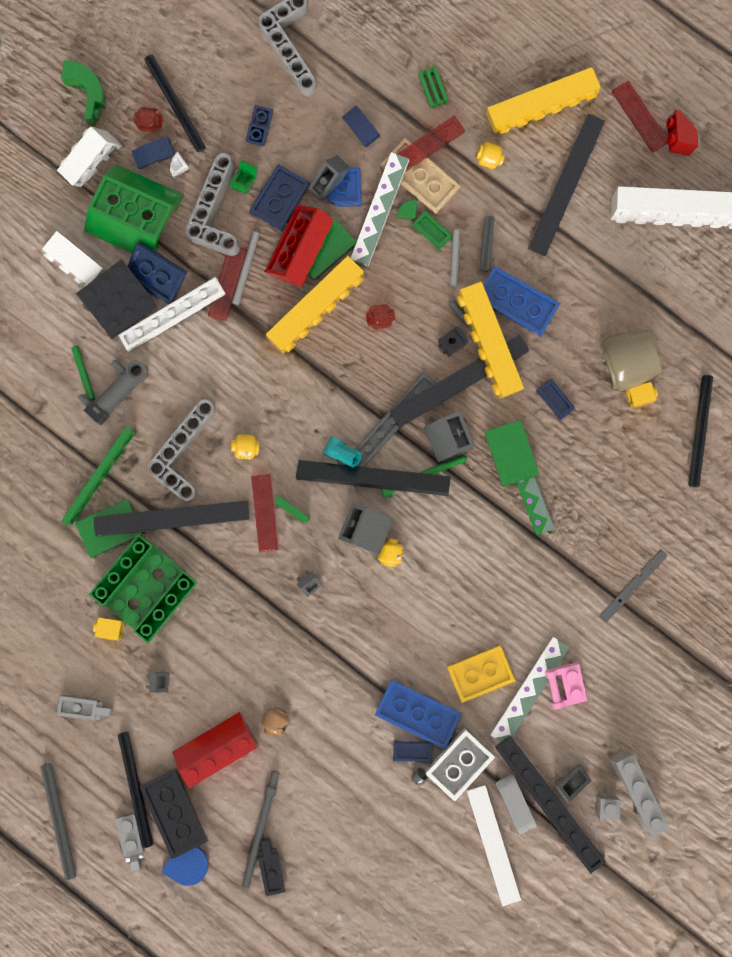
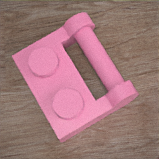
[545,662,587,709]

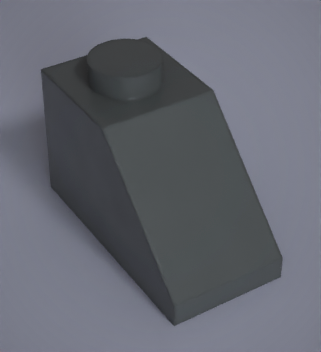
[308,155,351,201]

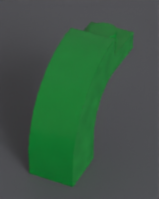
[61,60,106,126]

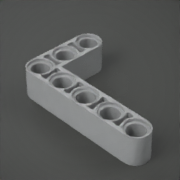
[259,0,316,96]
[186,153,241,256]
[148,400,216,502]

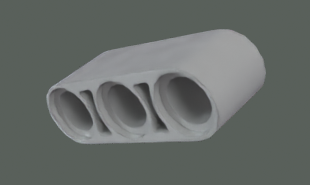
[495,774,537,835]

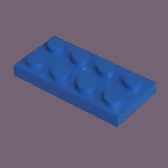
[483,266,560,337]
[375,679,462,749]

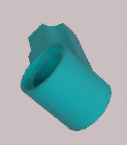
[322,436,361,468]

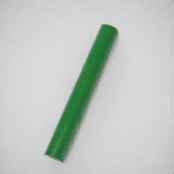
[71,345,96,401]

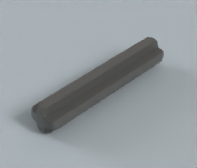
[479,216,495,272]

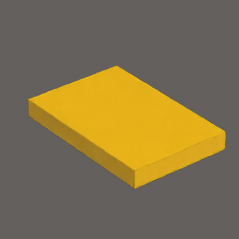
[447,645,515,703]

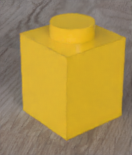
[626,382,658,409]
[93,617,125,641]

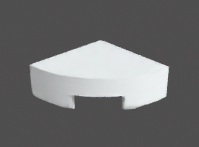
[170,152,189,179]

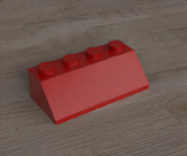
[264,205,334,287]
[172,712,259,788]

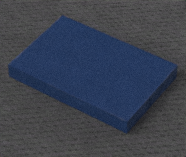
[249,164,310,232]
[127,242,188,304]

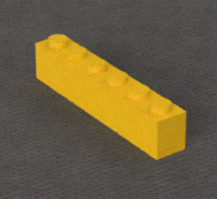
[486,67,601,134]
[266,256,364,353]
[457,281,524,399]

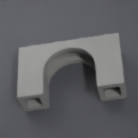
[608,749,669,838]

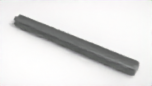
[40,763,76,880]

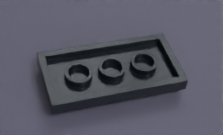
[140,769,209,859]

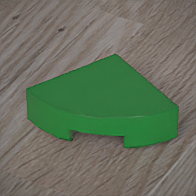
[397,200,418,220]

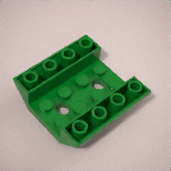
[84,164,184,253]
[88,534,198,644]

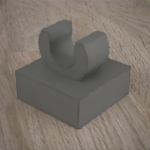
[297,570,322,597]
[146,672,169,693]

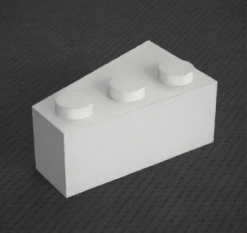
[57,127,122,187]
[42,231,103,287]

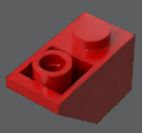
[666,110,699,156]

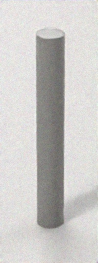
[450,230,460,287]

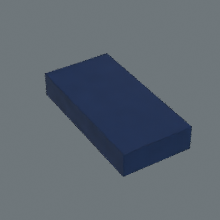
[536,379,575,420]
[393,741,433,763]

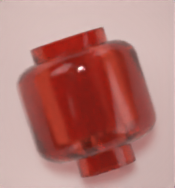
[133,107,163,133]
[366,304,395,330]

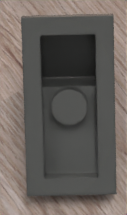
[555,765,592,804]

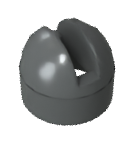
[411,768,429,786]

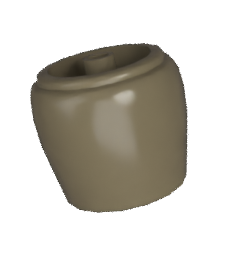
[600,330,662,391]

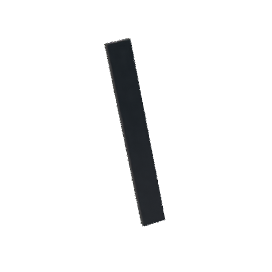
[528,114,605,256]
[390,335,529,428]
[296,460,451,496]
[93,501,250,537]
[495,735,606,874]

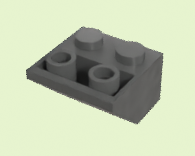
[424,411,475,463]
[338,503,394,555]

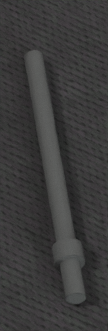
[242,771,279,888]

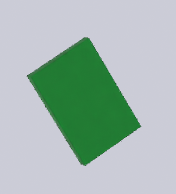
[308,215,357,281]
[484,420,539,487]
[75,499,144,558]

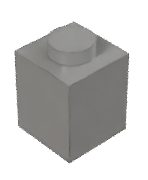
[596,795,621,820]

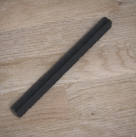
[144,54,206,152]
[688,375,713,488]
[118,732,153,848]

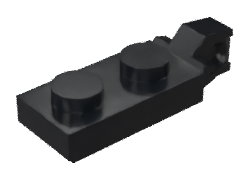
[258,838,286,896]

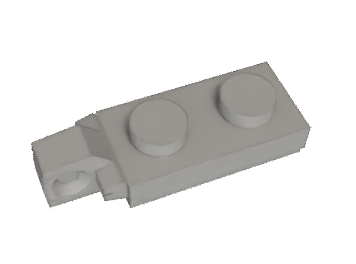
[57,695,113,721]
[116,813,144,872]

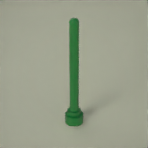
[381,455,467,498]

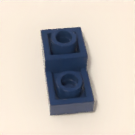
[246,105,274,146]
[342,106,380,148]
[131,137,175,169]

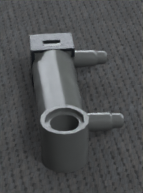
[78,360,148,425]

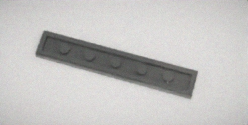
[355,372,437,467]

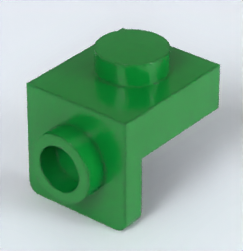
[230,160,258,194]

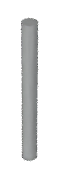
[232,232,260,305]

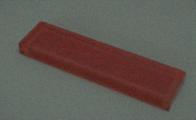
[612,80,668,153]
[397,115,465,172]
[208,244,247,322]
[251,474,279,552]

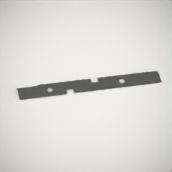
[600,550,667,622]

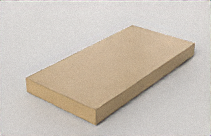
[380,138,461,215]

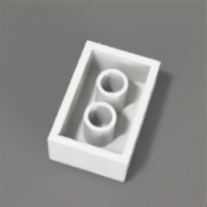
[425,728,495,801]

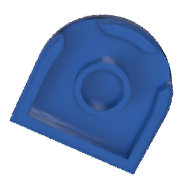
[326,168,361,207]
[161,847,208,886]

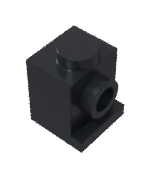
[438,325,468,357]

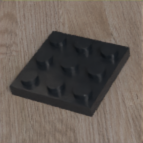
[76,259,157,339]

